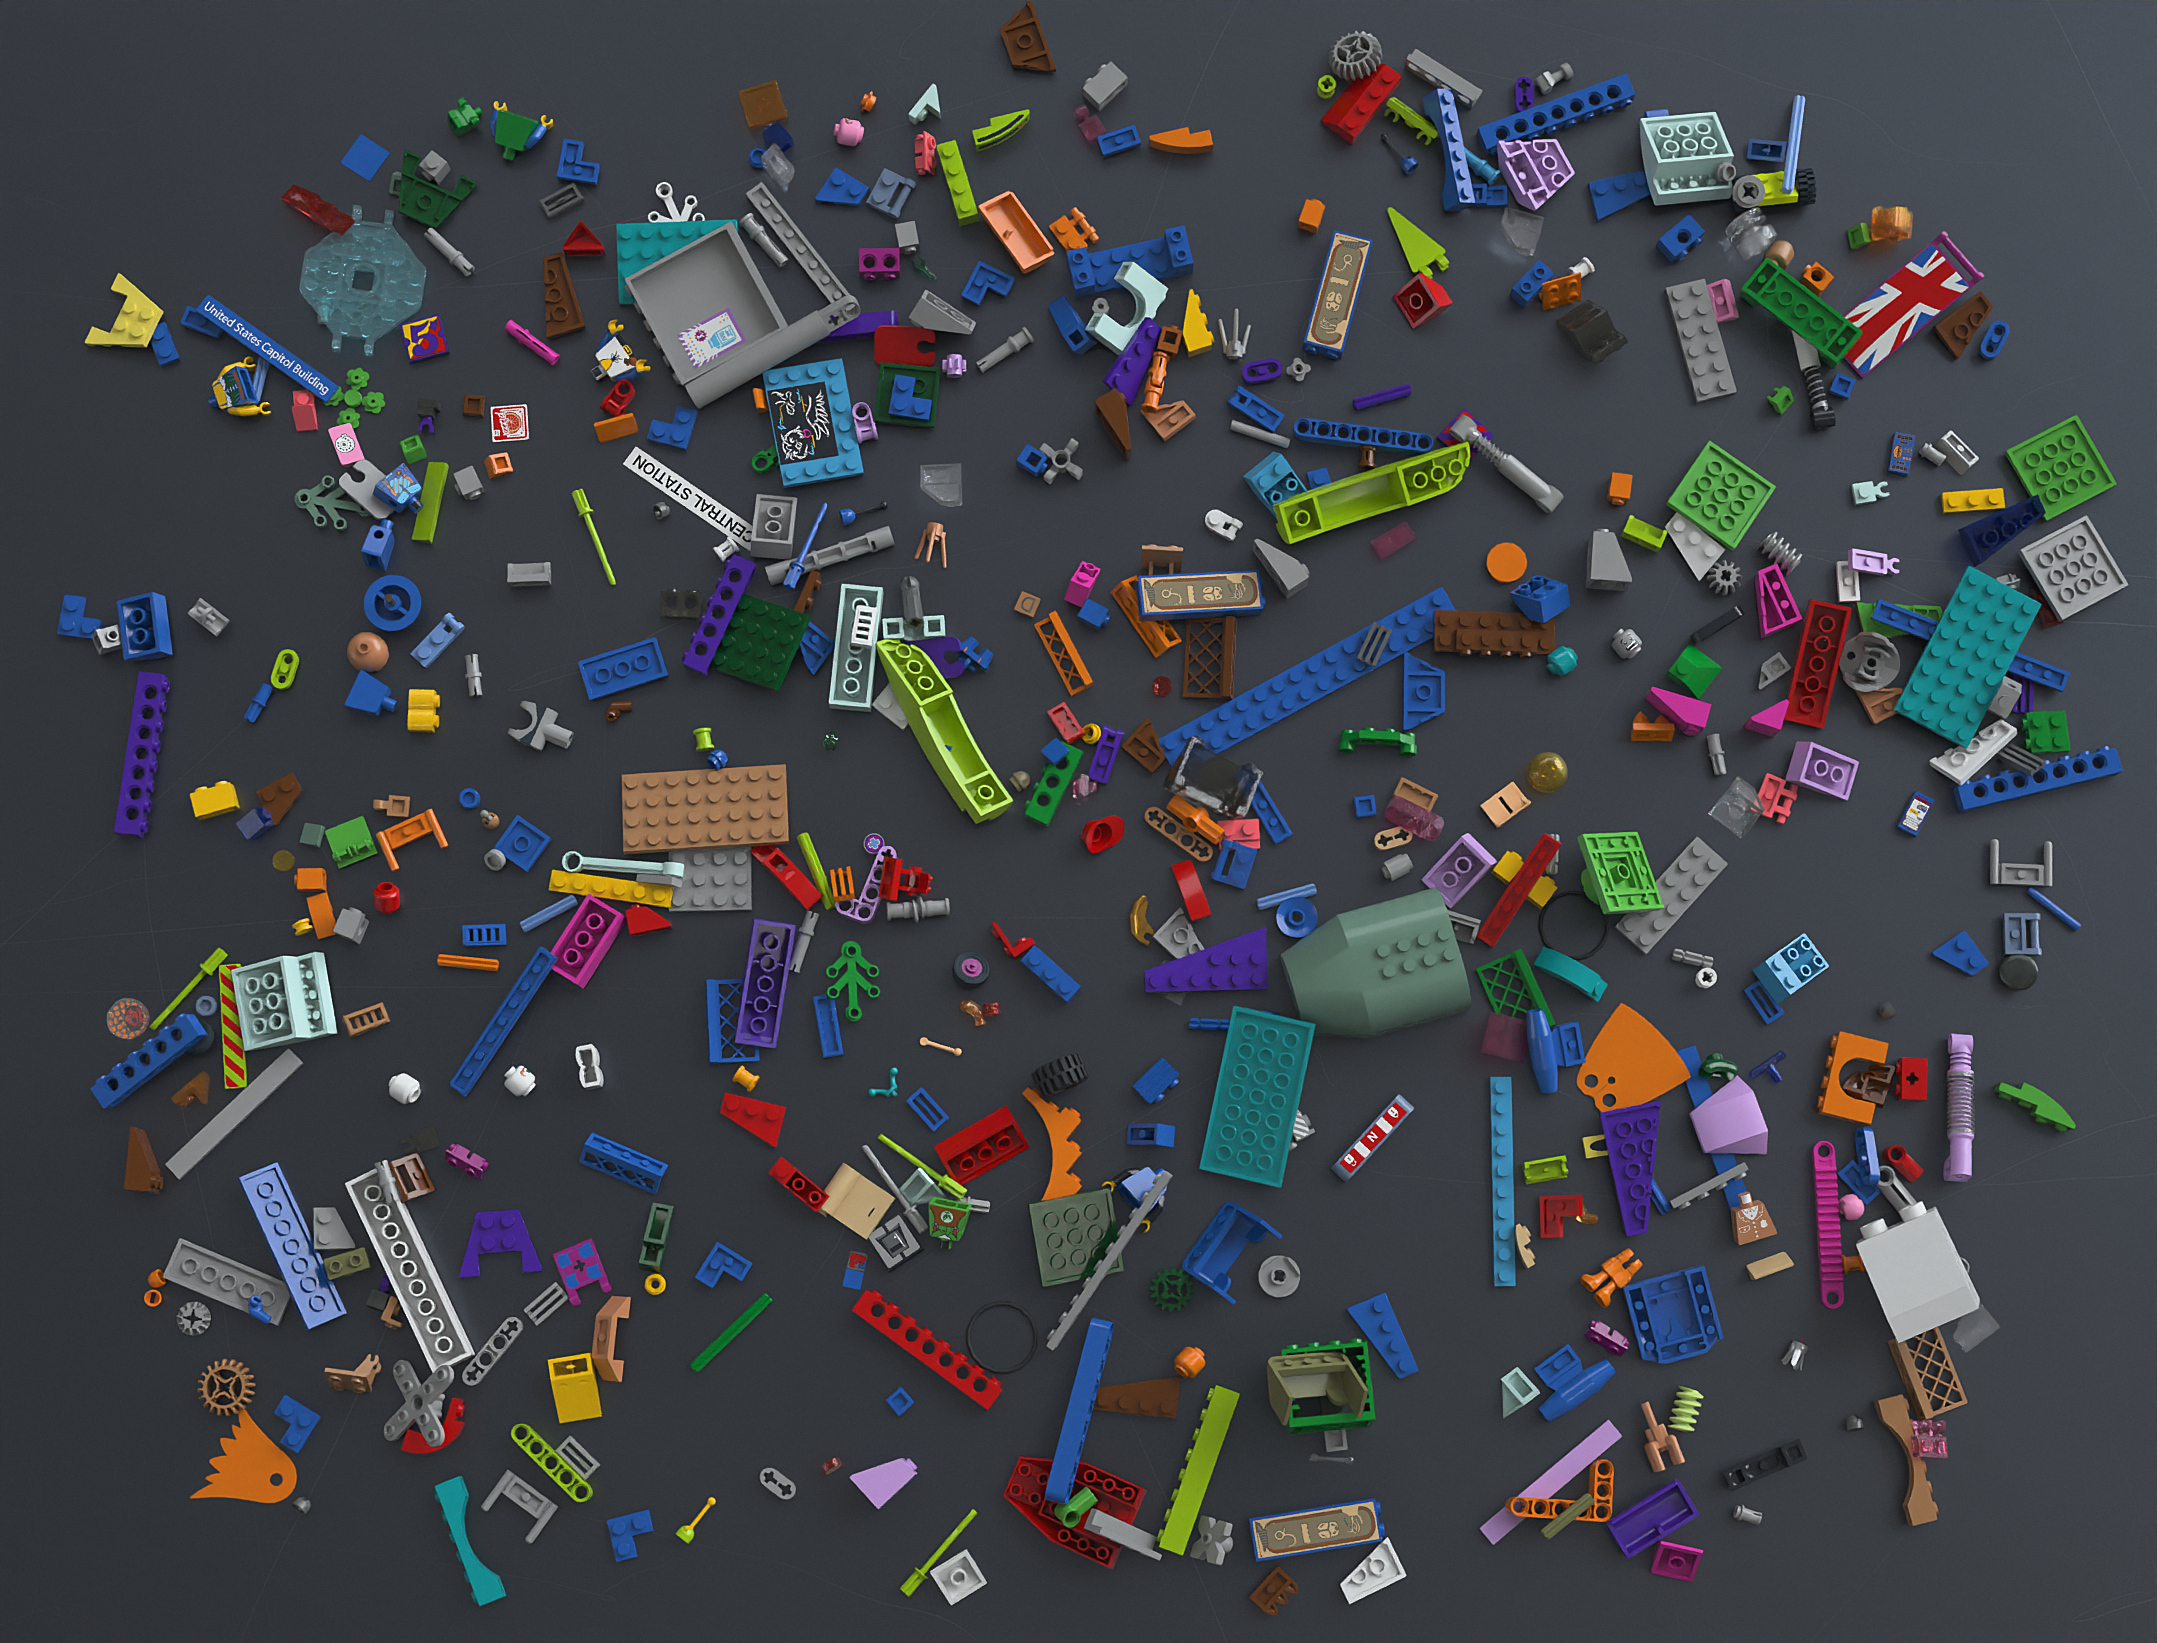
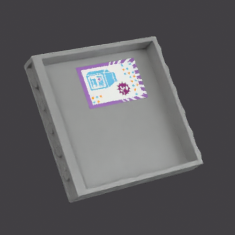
[624,222,788,388]

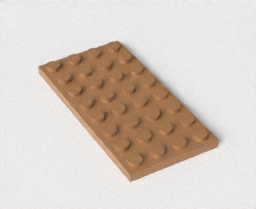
[622,764,789,854]

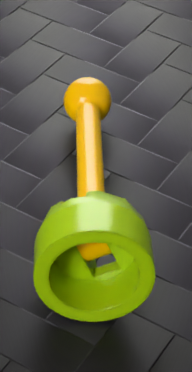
[675,1497,716,1544]

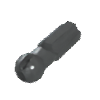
[899,576,924,630]

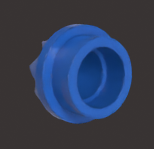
[706,750,728,771]

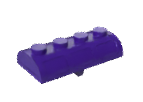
[1605,1478,1700,1559]

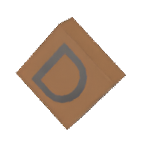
[1014,591,1041,618]

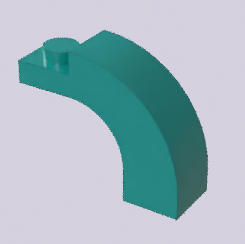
[1534,947,1608,1002]

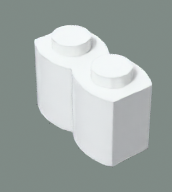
[576,1044,604,1090]

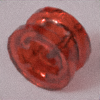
[983,1003,1002,1016]

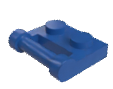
[1210,838,1258,889]

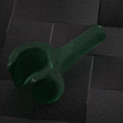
[911,256,936,280]

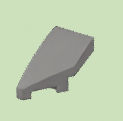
[1758,652,1792,690]

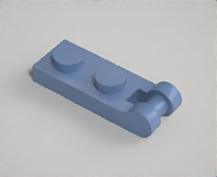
[410,613,465,669]

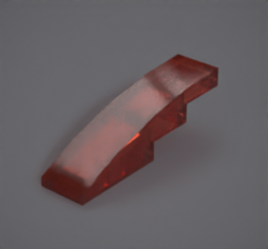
[281,185,355,236]

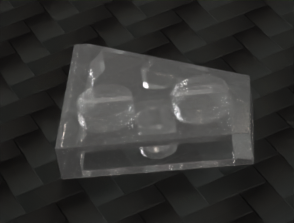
[1953,1301,2000,1353]

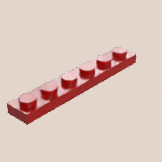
[1476,833,1562,947]

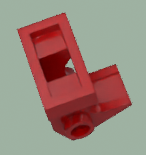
[878,856,933,901]

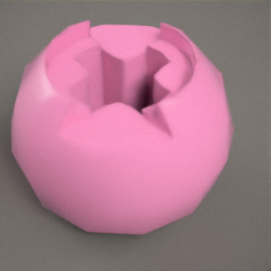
[1838,1194,1864,1220]

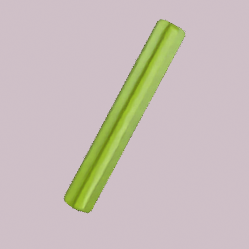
[797,832,836,910]

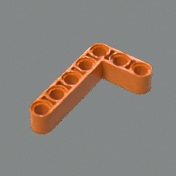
[1505,1459,1614,1522]

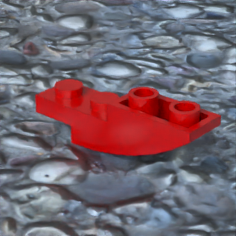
[750,845,822,911]

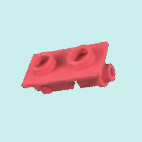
[915,131,937,175]

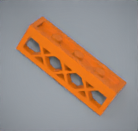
[1110,575,1182,658]
[1034,610,1093,697]

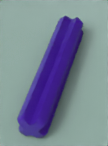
[1353,384,1412,410]

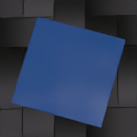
[340,134,390,182]

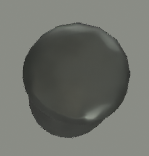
[1999,954,2038,990]

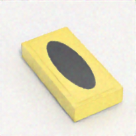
[1582,1135,1608,1159]

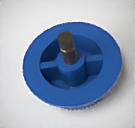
[364,575,421,631]

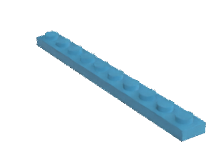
[1490,1077,1516,1287]

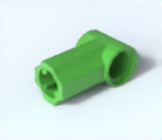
[1055,1487,1098,1528]

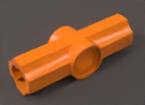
[1166,794,1226,845]

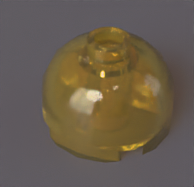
[1526,752,1568,794]

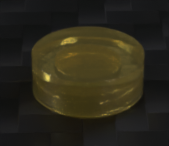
[273,850,295,872]

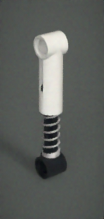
[1792,331,1836,430]

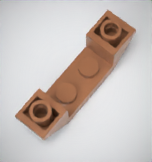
[591,1296,631,1382]

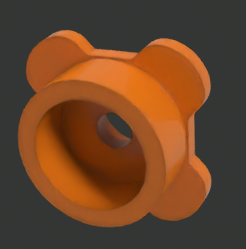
[860,91,877,112]

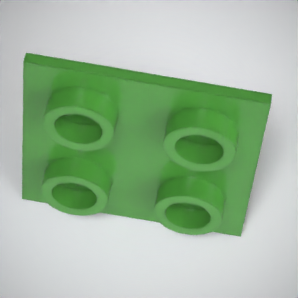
[325,816,378,869]

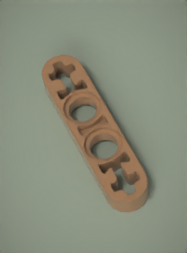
[1145,807,1213,863]

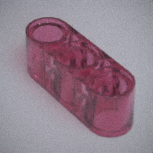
[1384,796,1444,841]

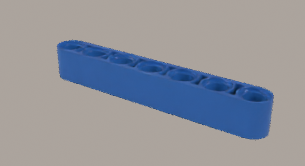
[1293,418,1433,456]

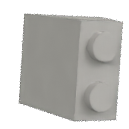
[1586,529,1632,591]

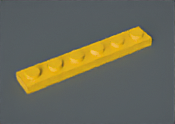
[549,870,674,908]

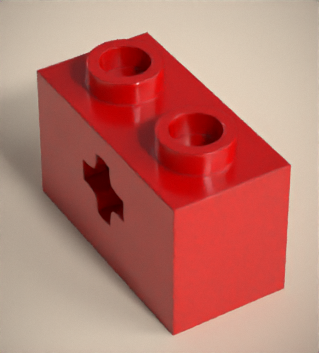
[1894,1057,1927,1102]

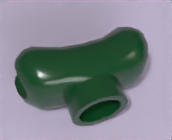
[1698,1053,1738,1080]

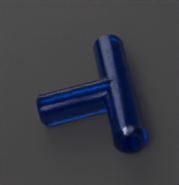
[1749,1050,1787,1083]

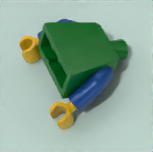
[489,101,553,160]

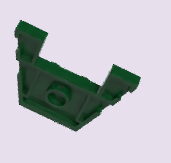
[398,149,477,229]

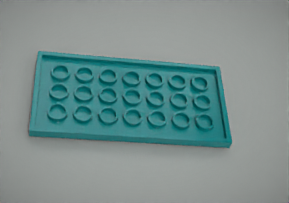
[1893,566,2041,749]
[1199,1006,1316,1188]

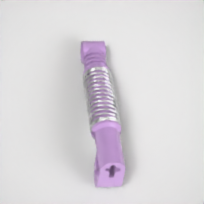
[1943,1034,1975,1182]

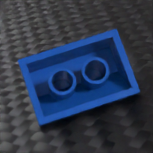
[117,592,173,661]

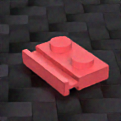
[1217,819,1260,852]

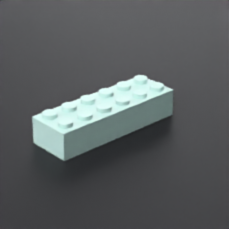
[829,584,884,712]

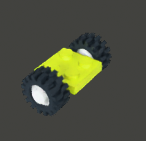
[1731,168,1816,213]

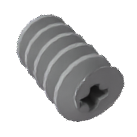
[1757,532,1802,576]

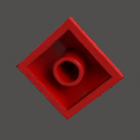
[1393,273,1453,329]

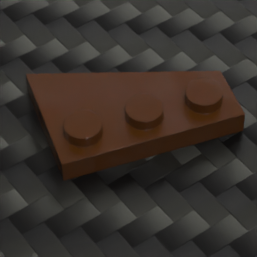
[1932,291,1993,360]

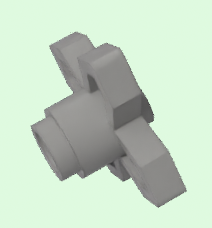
[1190,1515,1233,1566]

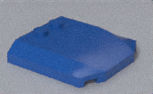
[1622,1265,1723,1364]

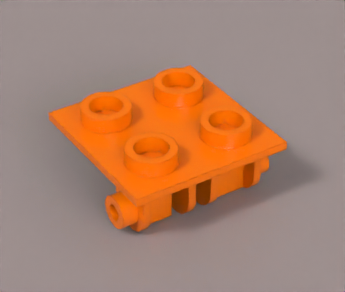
[1538,272,1581,311]

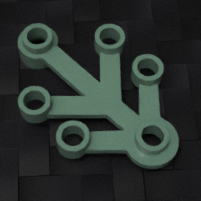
[295,475,372,531]

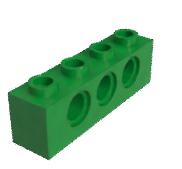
[1023,741,1083,827]

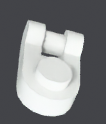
[1205,510,1243,542]

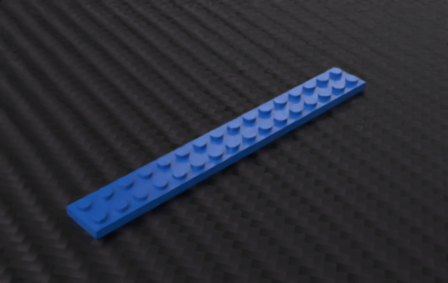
[1158,587,1456,777]

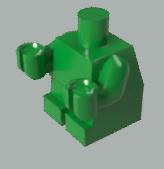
[447,97,482,137]

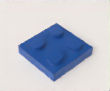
[493,815,552,872]

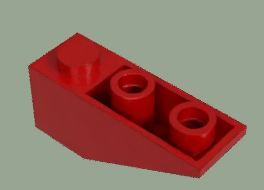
[768,1157,830,1213]

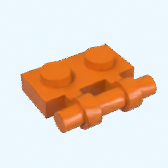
[1049,207,1099,251]

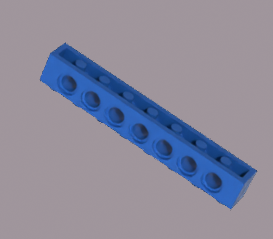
[1476,73,1636,156]
[1953,746,2123,813]

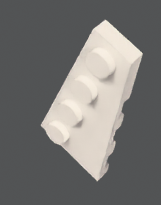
[1929,719,2017,785]

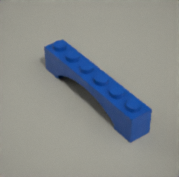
[1422,89,1475,212]

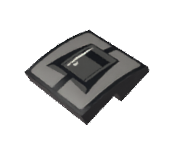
[867,1212,924,1273]

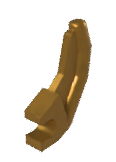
[1129,895,1154,946]

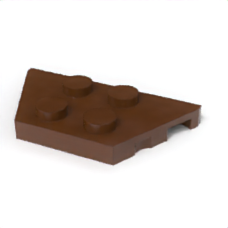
[1000,0,1056,72]

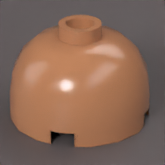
[347,632,389,673]

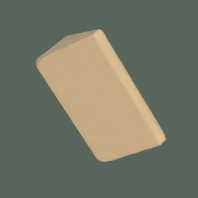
[1746,1252,1794,1280]

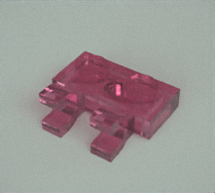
[1911,1420,1948,1459]

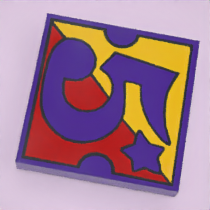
[400,314,449,364]

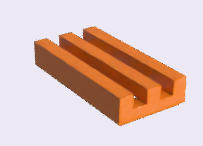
[830,866,855,902]

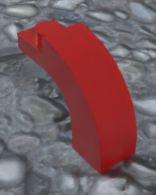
[401,1397,465,1454]

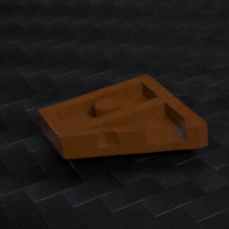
[1122,717,1166,774]
[256,772,303,827]

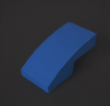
[1471,184,1508,207]

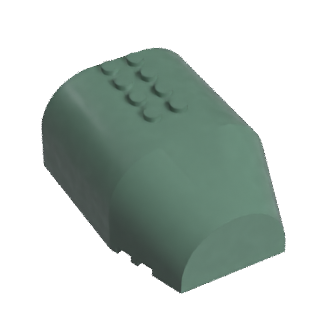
[1280,887,1471,1039]

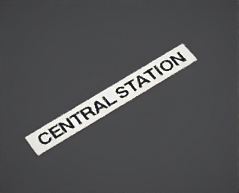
[623,447,753,551]

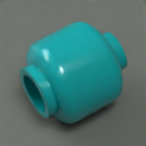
[1546,646,1578,676]

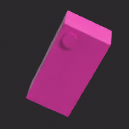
[550,894,627,989]

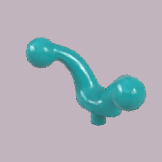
[868,1068,898,1097]

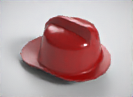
[1079,815,1125,853]

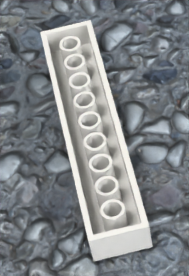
[345,1165,475,1373]

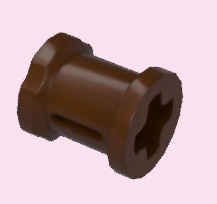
[1358,445,1378,470]

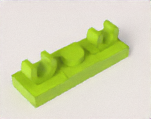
[1384,97,1440,145]

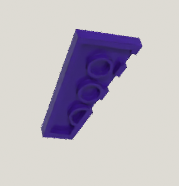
[1102,317,1162,406]

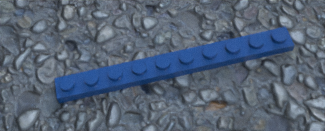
[1870,599,2070,692]

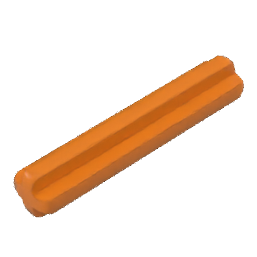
[437,954,499,971]

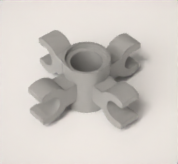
[1039,439,1083,484]

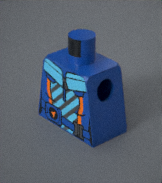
[373,463,424,514]

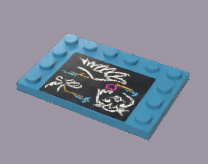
[762,358,864,488]

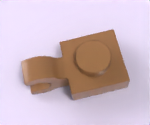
[373,795,411,818]

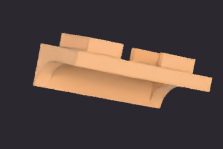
[1480,782,1531,829]

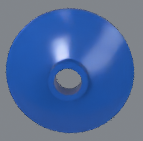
[1276,897,1318,938]

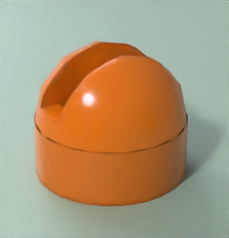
[148,1269,166,1288]
[144,1290,162,1307]

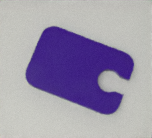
[903,636,963,679]

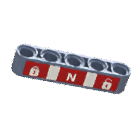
[1331,1094,1414,1183]

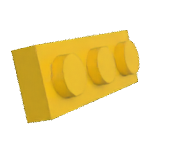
[1941,488,2005,514]

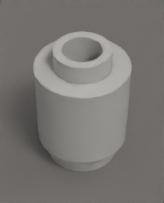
[1381,853,1413,881]

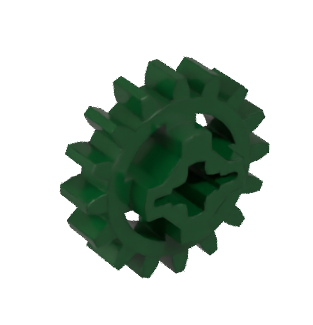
[1149,1267,1195,1313]

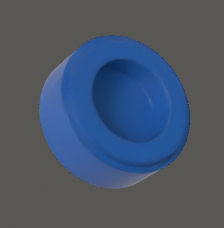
[459,788,480,809]

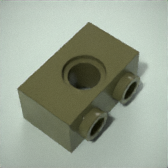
[323,1247,374,1281]

